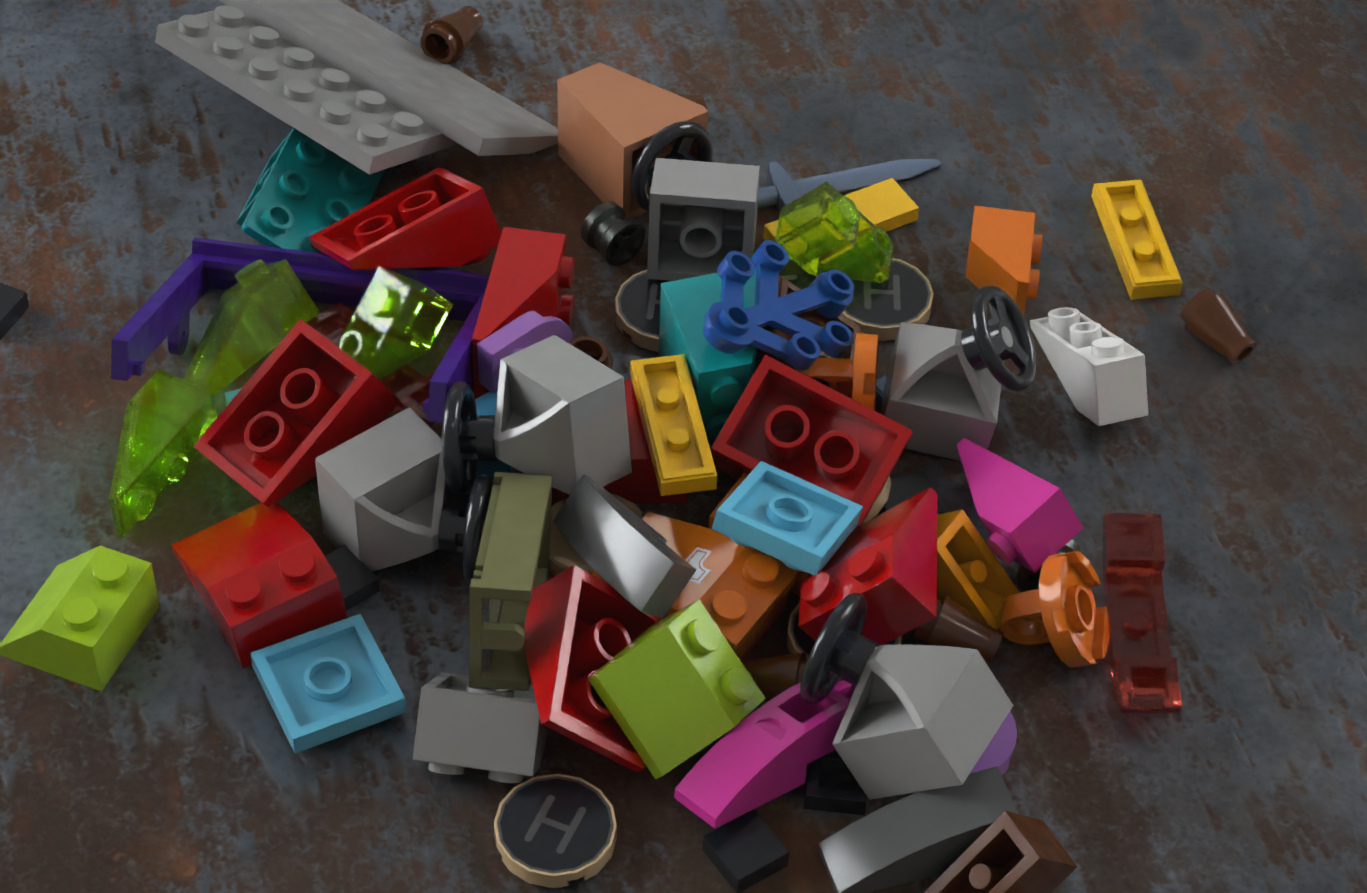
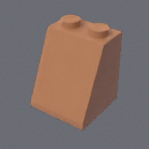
[557,62,709,218]

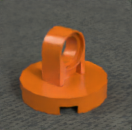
[794,332,878,411]
[1000,551,1110,668]

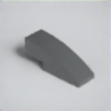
[552,475,696,618]
[818,766,1019,893]

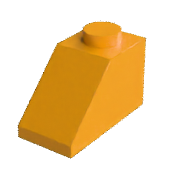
[937,509,1020,630]

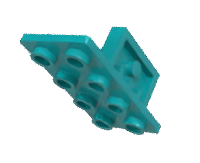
[236,128,385,254]

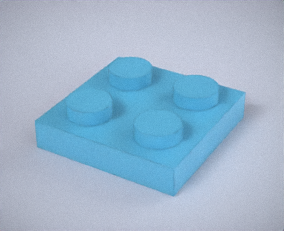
[711,461,863,576]
[250,614,406,754]

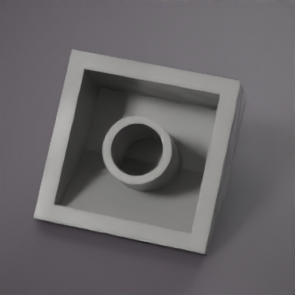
[412,672,550,783]

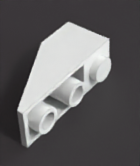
[1030,307,1148,426]

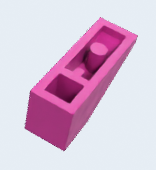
[957,438,1084,573]

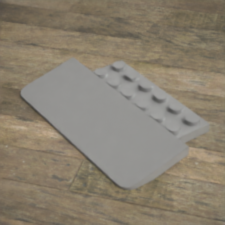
[155,0,558,175]

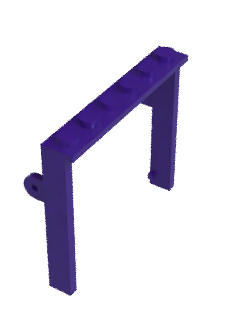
[111,237,490,423]

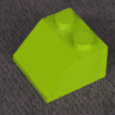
[0,545,160,692]
[588,599,766,779]

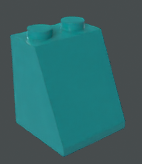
[659,268,759,446]

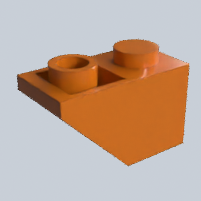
[965,205,1043,315]

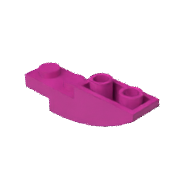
[674,680,856,829]

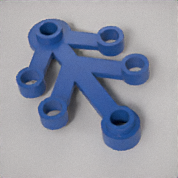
[703,240,854,370]

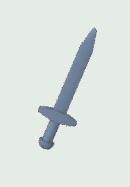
[757,159,941,217]

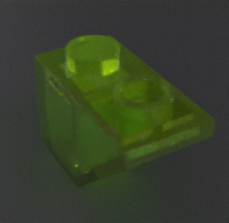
[775,182,894,283]
[337,266,453,379]

